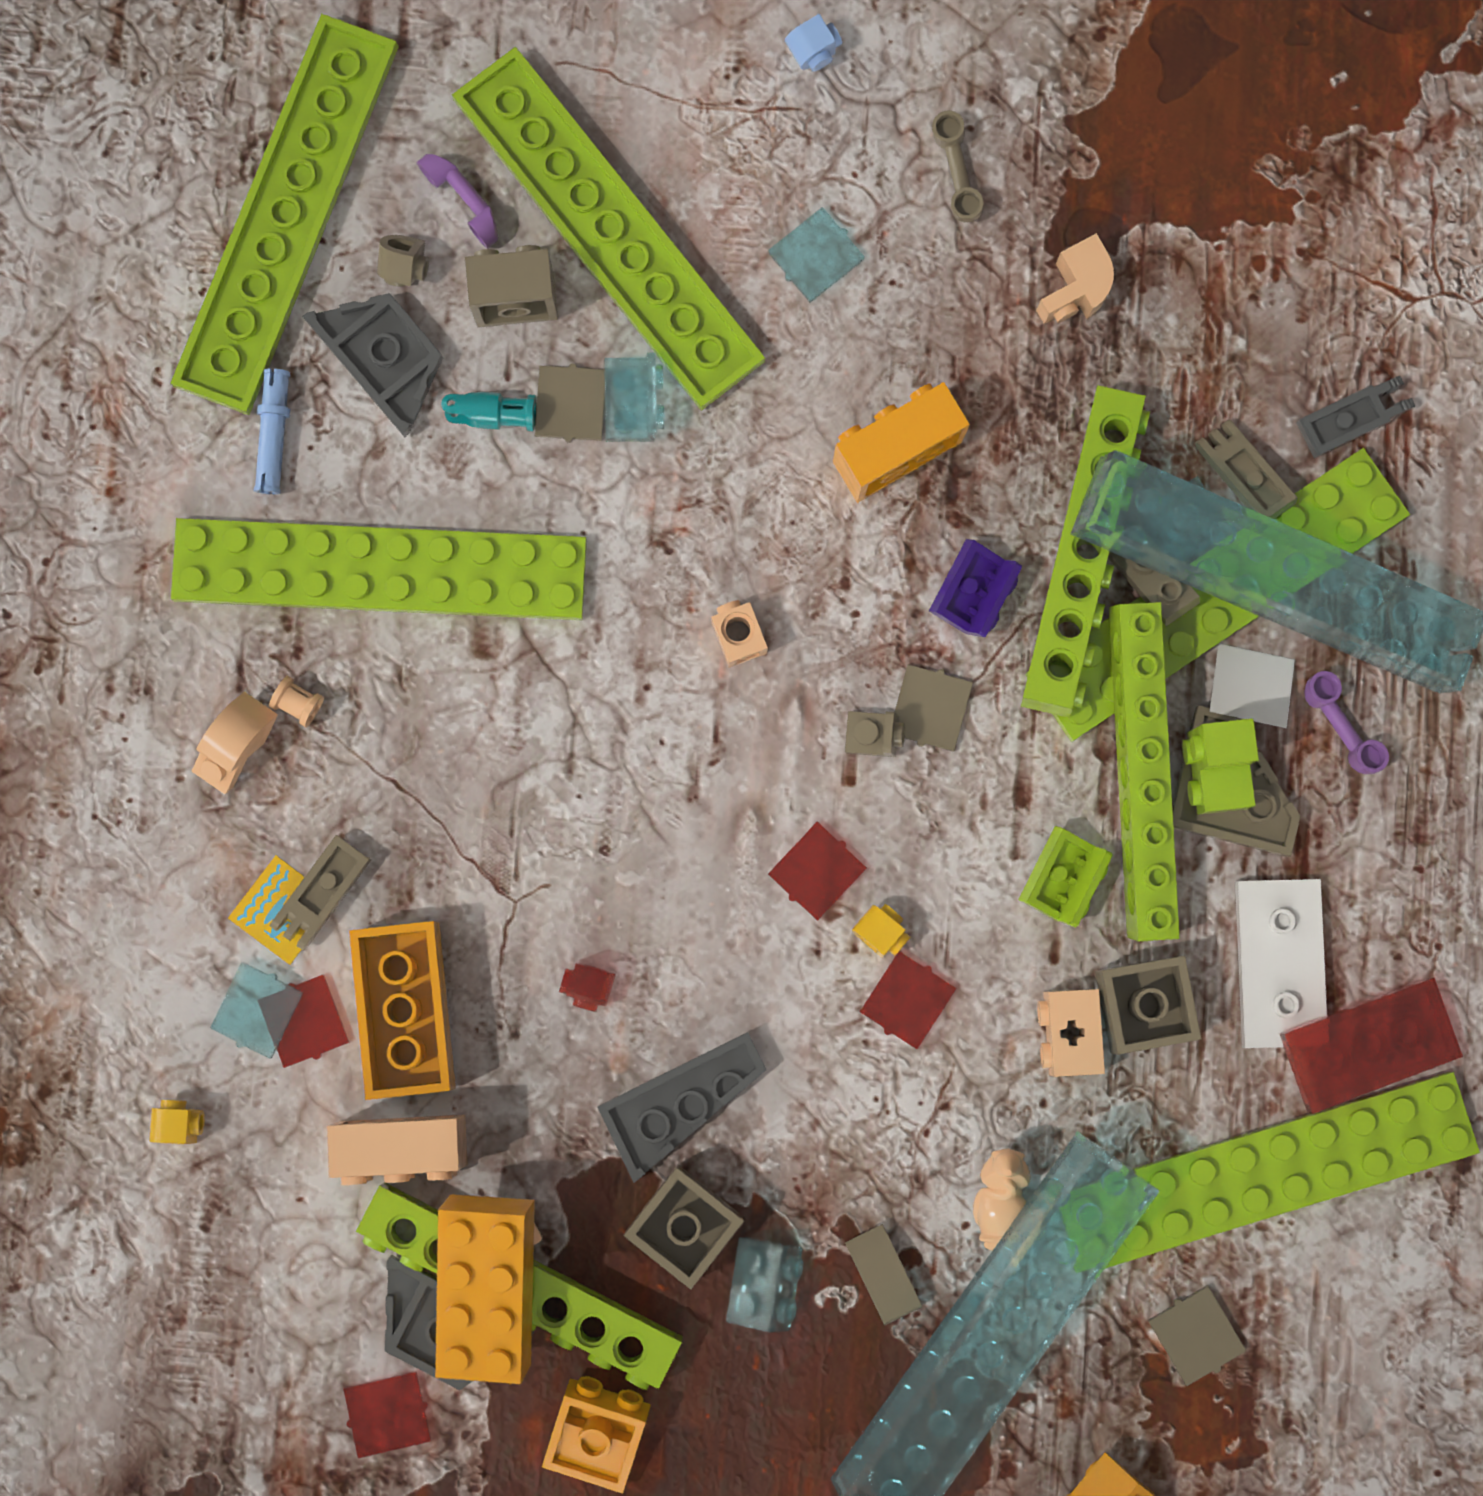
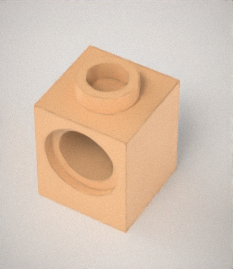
[711,600,768,668]

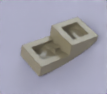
[845,1224,922,1325]

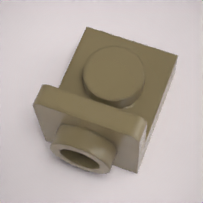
[845,711,905,757]

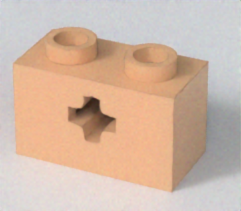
[1037,989,1105,1077]

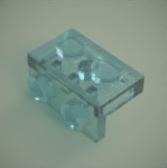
[604,353,664,442]
[726,1237,803,1332]

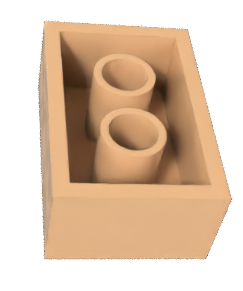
[327,1114,468,1185]

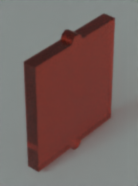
[768,822,867,921]
[859,951,957,1050]
[259,975,350,1068]
[343,1371,431,1458]

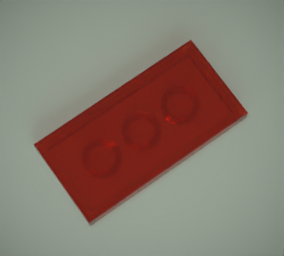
[1279,978,1463,1114]

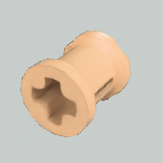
[269,676,324,728]

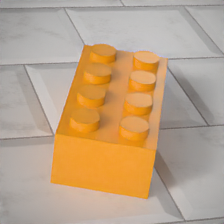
[349,921,456,1100]
[435,1194,535,1384]

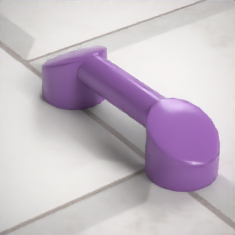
[416,154,498,249]
[1304,671,1389,775]

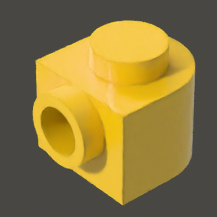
[852,904,911,958]
[149,1100,205,1144]

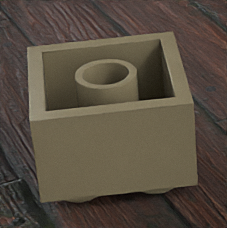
[465,245,558,327]
[1095,956,1202,1055]
[624,1164,744,1289]

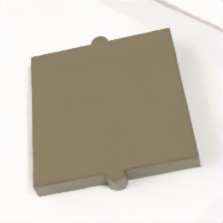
[535,363,607,443]
[894,664,973,752]
[1148,1285,1246,1386]

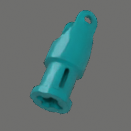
[441,392,536,432]

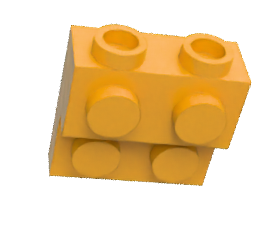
[542,1376,651,1494]

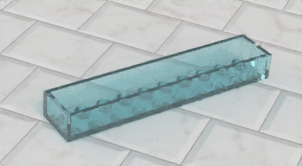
[1070,450,1483,694]
[830,1131,1159,1496]

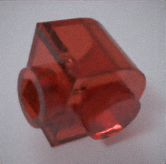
[559,962,616,1012]

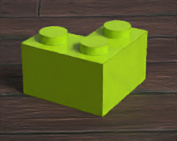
[1182,718,1259,815]

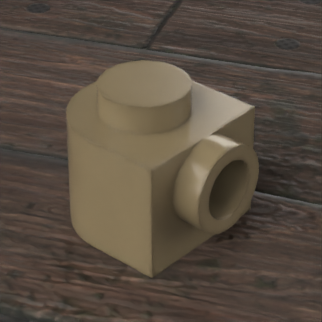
[377,235,429,287]

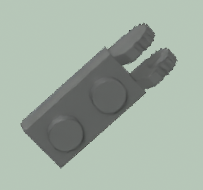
[1296,376,1416,459]

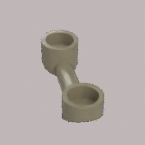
[932,110,984,223]

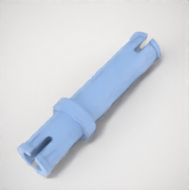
[254,368,291,495]

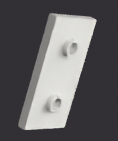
[1235,879,1328,1048]

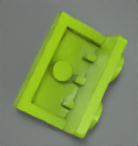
[1018,826,1113,927]

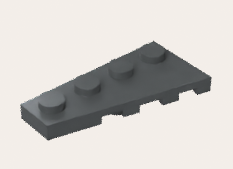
[597,1032,766,1183]

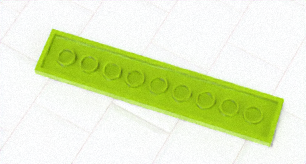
[170,13,398,415]
[452,46,765,411]
[1025,448,1410,742]
[171,518,587,620]
[1053,1071,1480,1276]

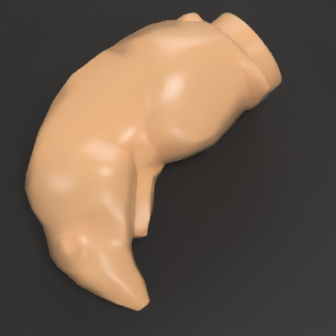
[973,1148,1031,1252]

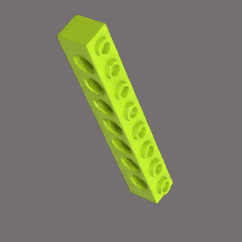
[1021,385,1150,718]
[1109,602,1180,942]
[355,1183,683,1390]

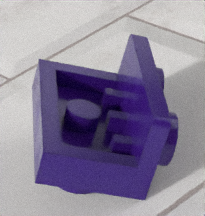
[929,539,1022,637]

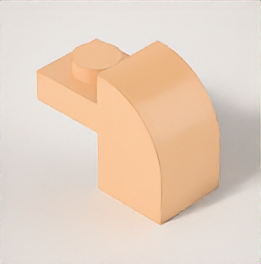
[1036,233,1114,324]
[192,691,278,794]

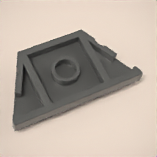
[303,293,443,438]
[385,1255,534,1391]

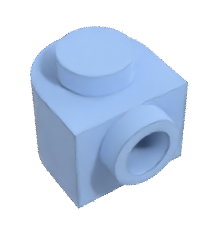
[785,14,843,72]

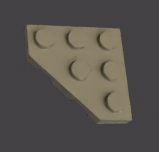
[1172,705,1301,857]

